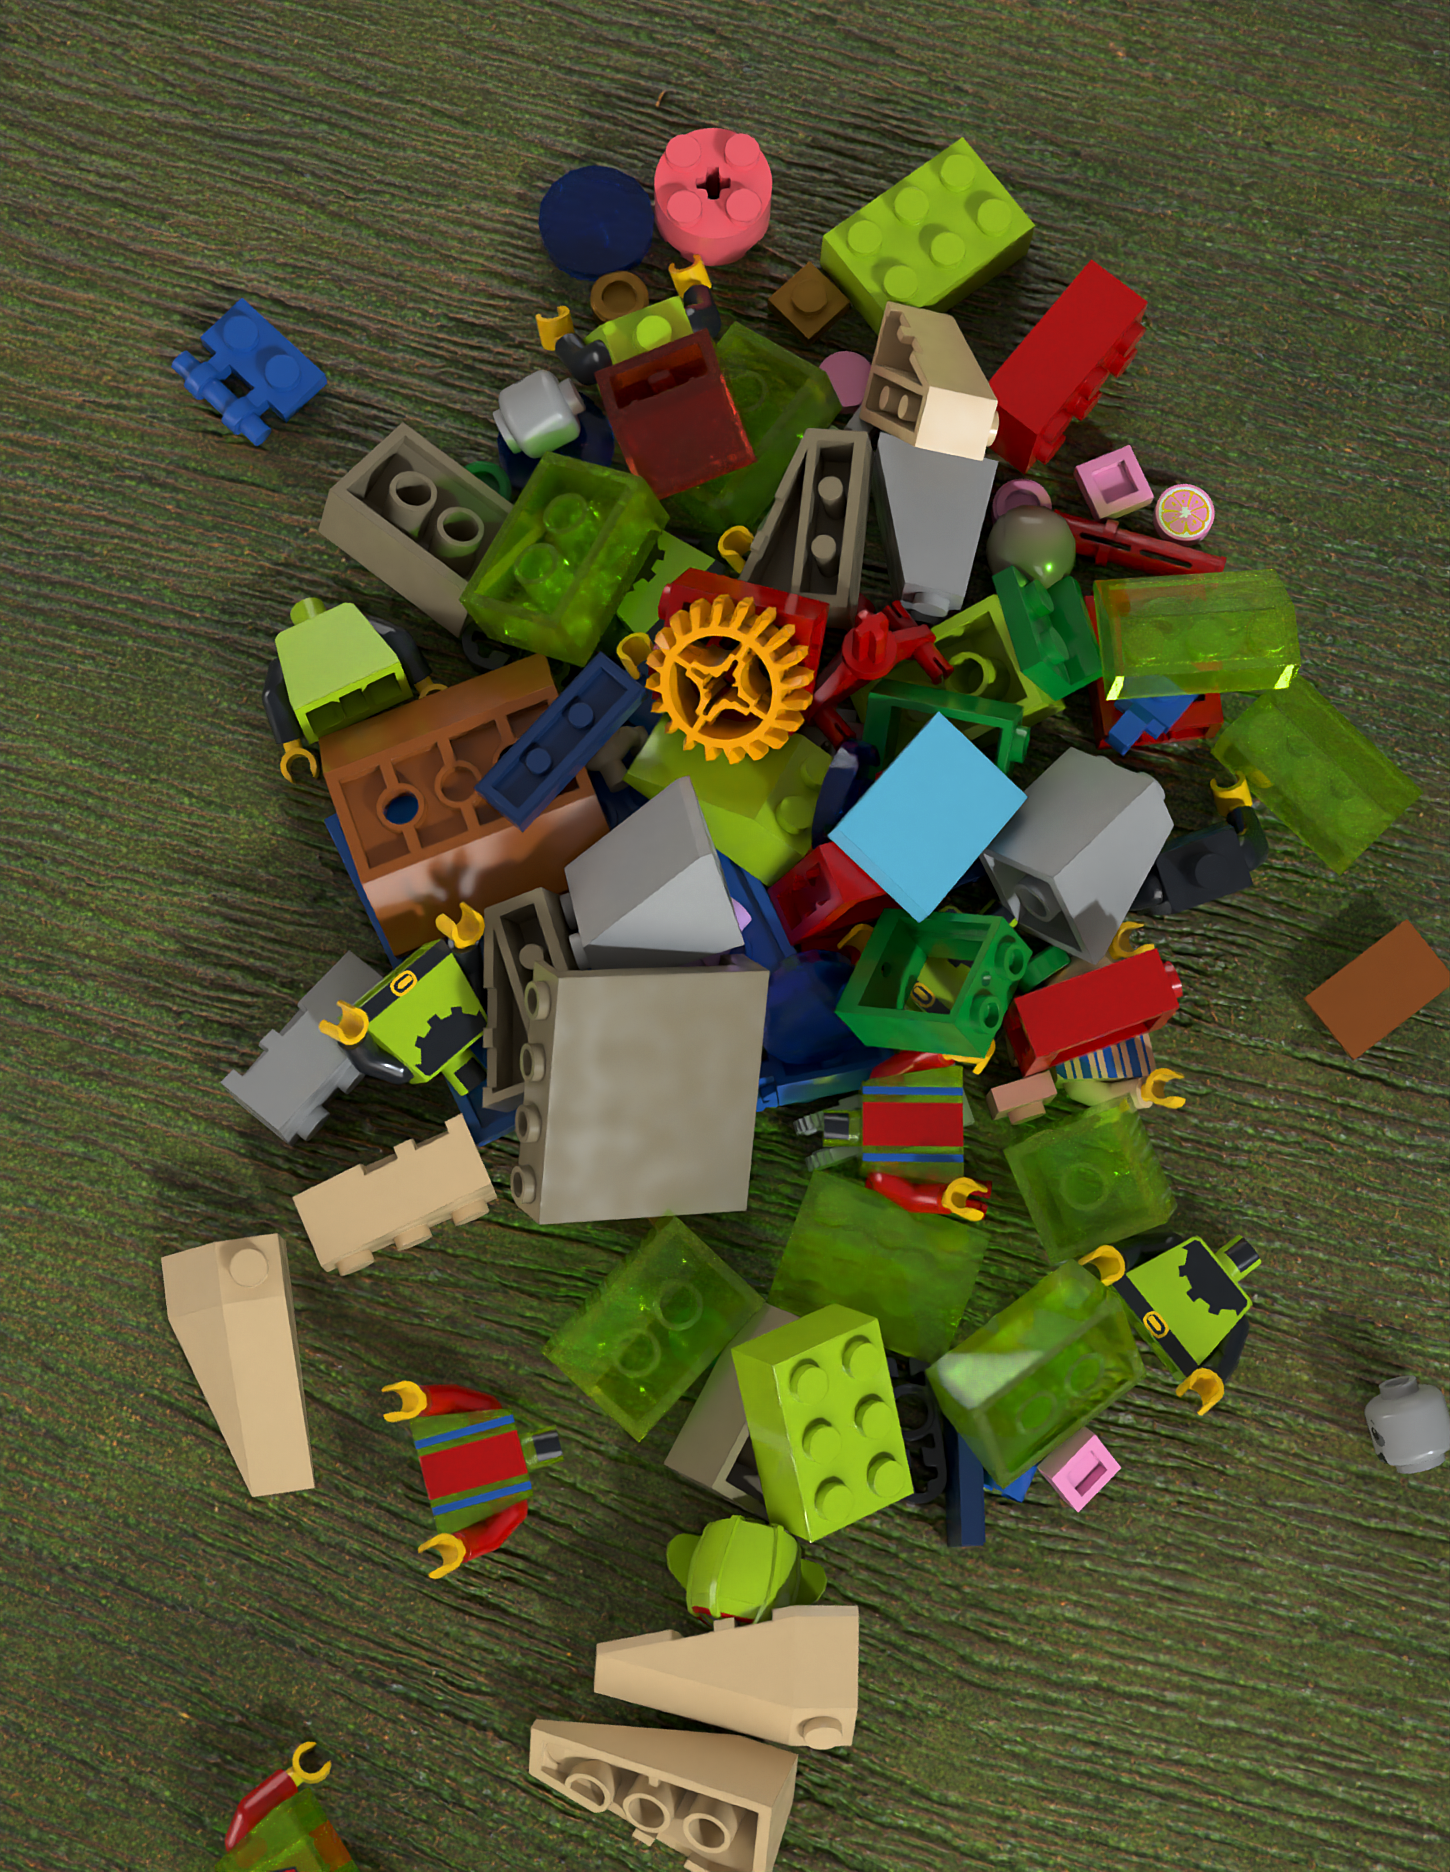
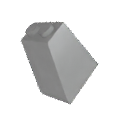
[871,432,998,629]
[979,747,1174,965]
[560,775,745,970]

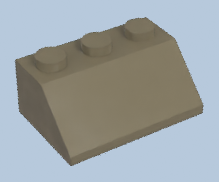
[318,422,543,638]
[663,1297,801,1533]

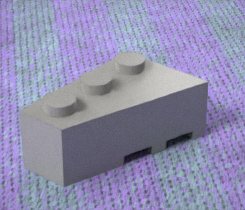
[220,950,383,1147]

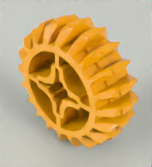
[644,593,814,765]

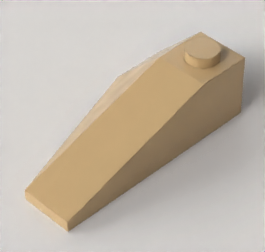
[161,1233,316,1497]
[594,1605,859,1749]
[529,1719,798,1872]

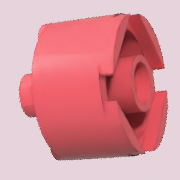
[654,128,772,266]

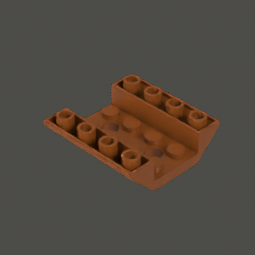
[318,651,612,959]

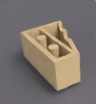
[859,301,999,461]
[292,1113,497,1276]

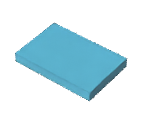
[827,712,1028,923]

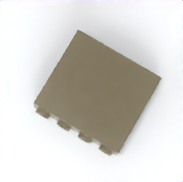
[510,954,770,1225]

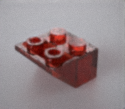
[594,328,758,506]

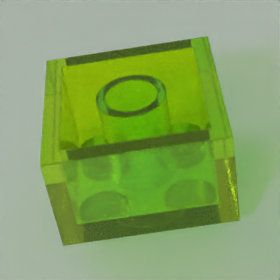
[1003,1092,1178,1265]

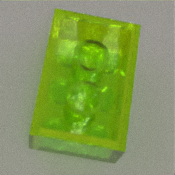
[458,451,670,668]

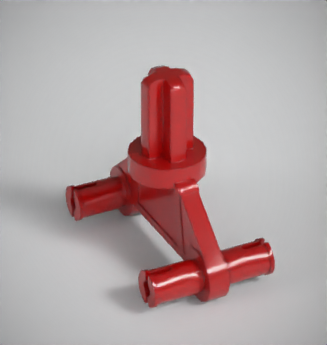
[805,600,954,751]

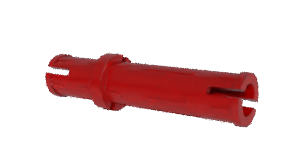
[1054,509,1227,593]

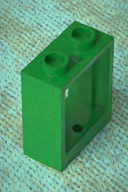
[852,678,1031,807]
[834,908,1033,1058]

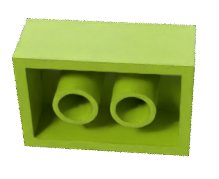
[820,137,1035,336]
[731,1303,914,1543]

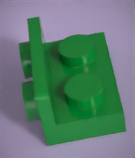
[992,565,1106,702]

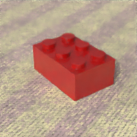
[988,259,1148,475]

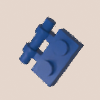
[172,298,328,446]

